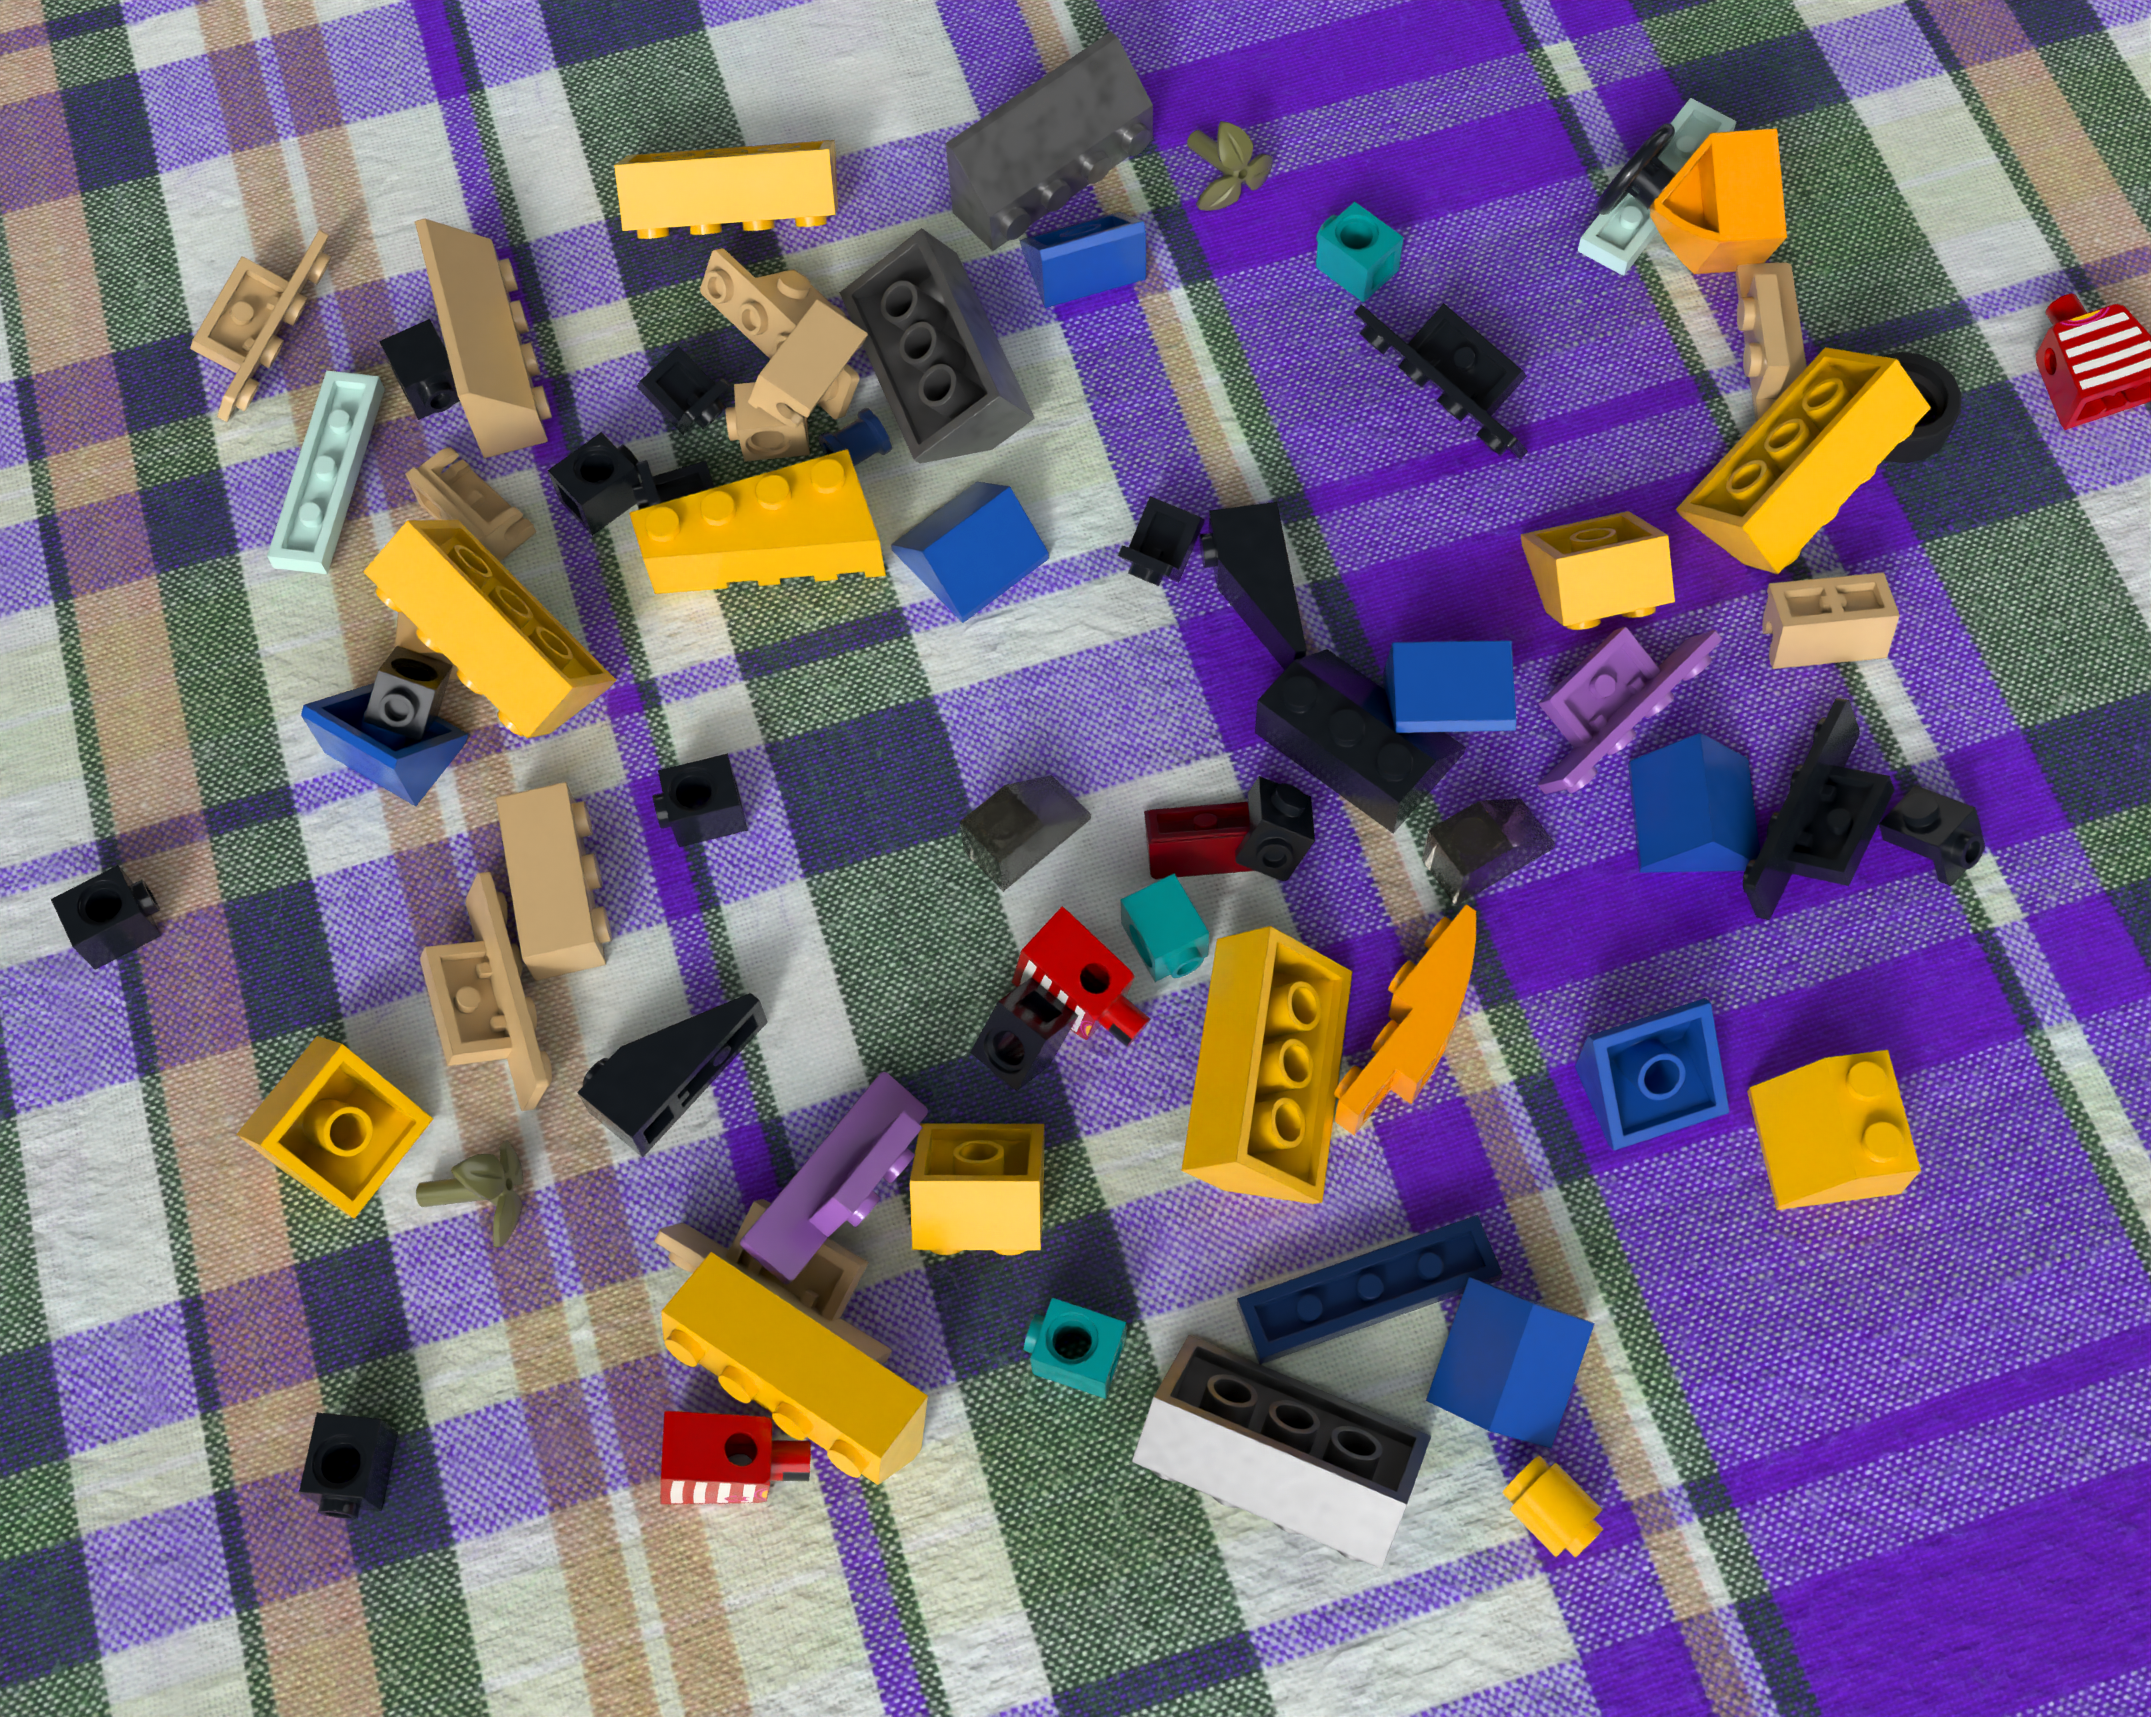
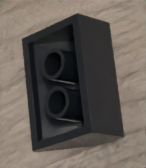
[1255,649,1466,834]

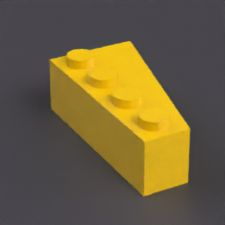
[629,449,886,594]

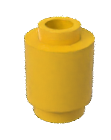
[1502,1455,1604,1558]

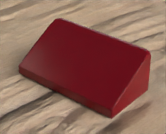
[1144,802,1255,879]

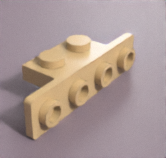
[190,229,332,422]
[700,248,859,419]
[1735,262,1807,422]
[420,872,552,1111]
[654,1199,892,1365]

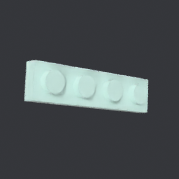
[1578,98,1737,276]
[267,370,385,574]

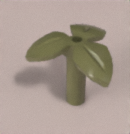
[1187,121,1273,211]
[416,1140,524,1248]

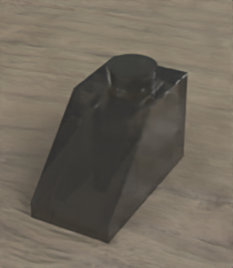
[960,775,1091,892]
[1422,798,1555,906]

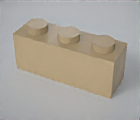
[496,782,612,981]

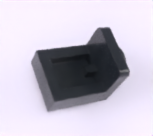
[637,346,730,435]
[632,460,715,510]
[1118,496,1205,586]
[1235,776,1315,881]
[1879,785,1985,886]

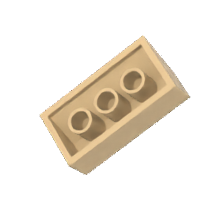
[415,218,552,459]

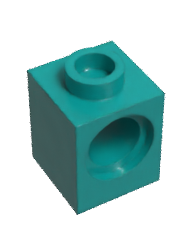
[1316,202,1404,303]
[1120,873,1209,982]
[1023,1298,1127,1399]

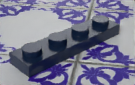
[1237,1215,1503,1365]

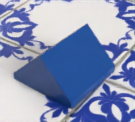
[1019,212,1146,308]
[891,481,1049,623]
[1383,640,1517,733]
[301,683,469,807]
[1628,733,1760,873]
[1575,998,1730,1151]
[1426,1277,1595,1448]

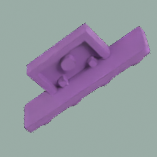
[1537,627,1722,794]
[740,1072,928,1284]

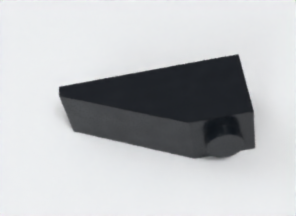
[1199,502,1307,670]
[577,993,768,1157]

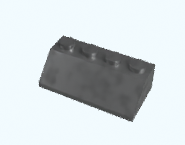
[945,31,1153,251]
[839,228,1035,464]
[1132,1335,1431,1569]

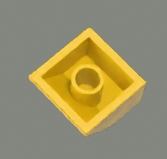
[1521,511,1675,630]
[236,1036,433,1219]
[1747,1050,1921,1210]
[910,1123,1045,1255]

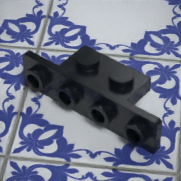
[1353,303,1528,460]
[1743,698,1895,920]

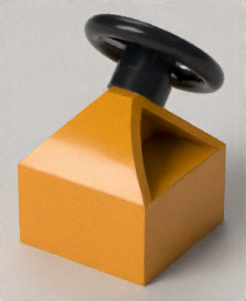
[1596,123,1787,274]

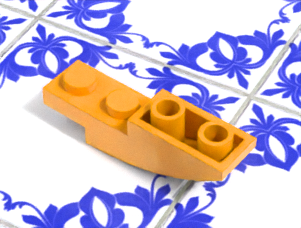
[1334,904,1476,1136]

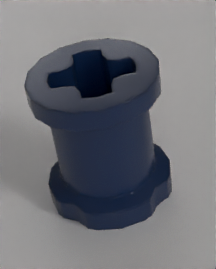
[818,408,892,466]

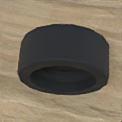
[1882,352,1962,463]

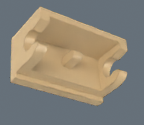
[748,299,868,428]
[405,447,536,562]
[1762,572,1900,669]

